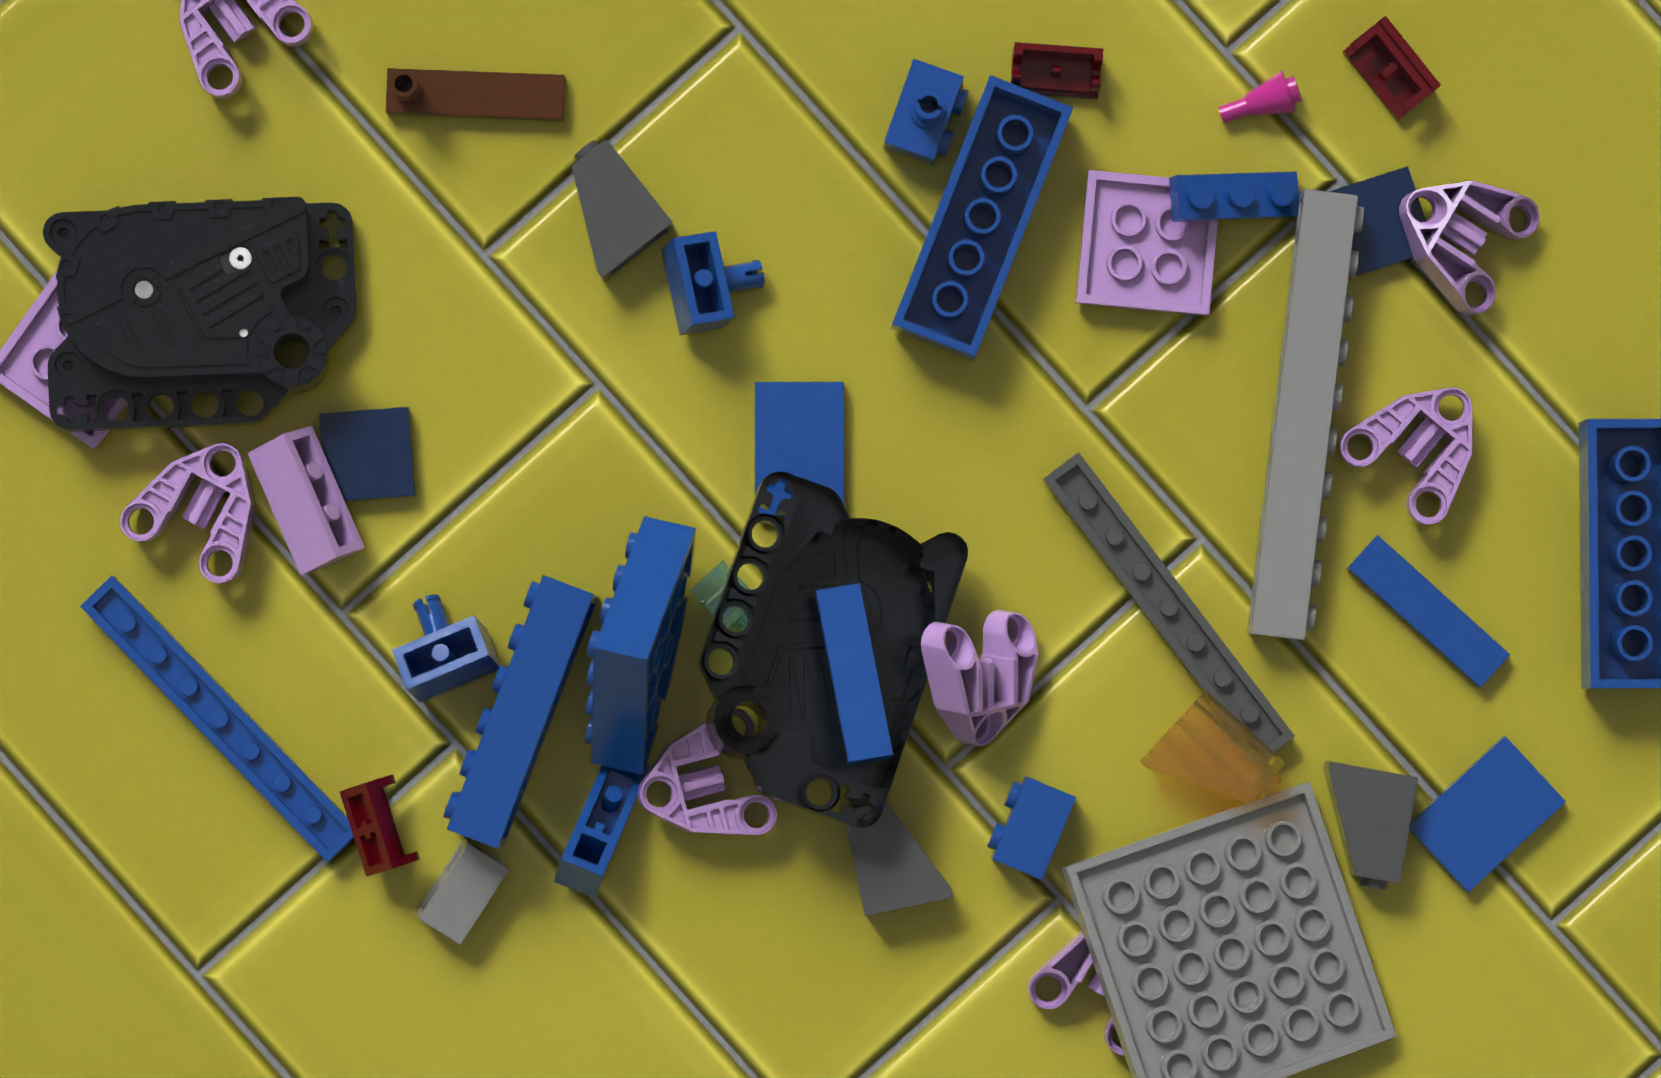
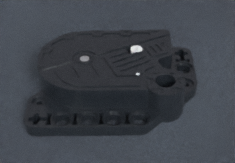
[43,197,357,432]

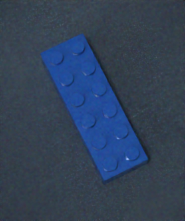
[891,75,1073,361]
[1579,419,1661,689]
[443,575,598,849]

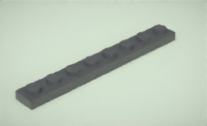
[1043,452,1295,763]

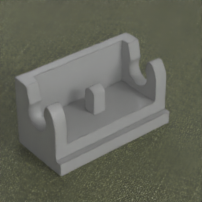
[416,837,509,945]

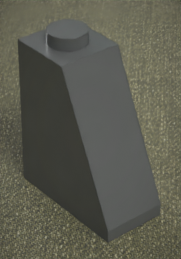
[571,139,674,281]
[1324,761,1418,890]
[845,796,953,916]

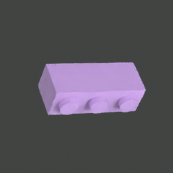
[248,426,365,575]

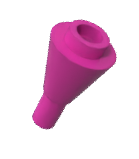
[1218,70,1302,123]

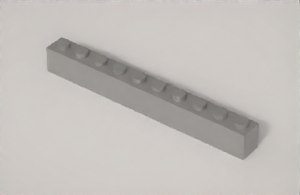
[1247,189,1364,640]

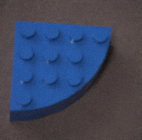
[585,516,696,775]

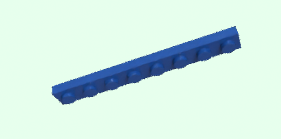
[80,575,354,863]

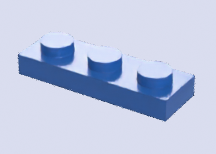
[1169,172,1299,222]

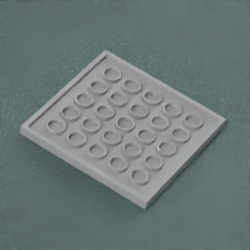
[1061,782,1396,1078]

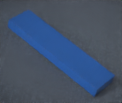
[1346,535,1510,688]
[815,583,893,766]

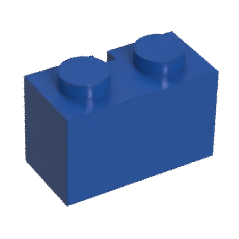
[987,776,1076,880]

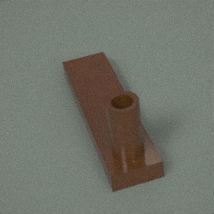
[386,68,566,121]

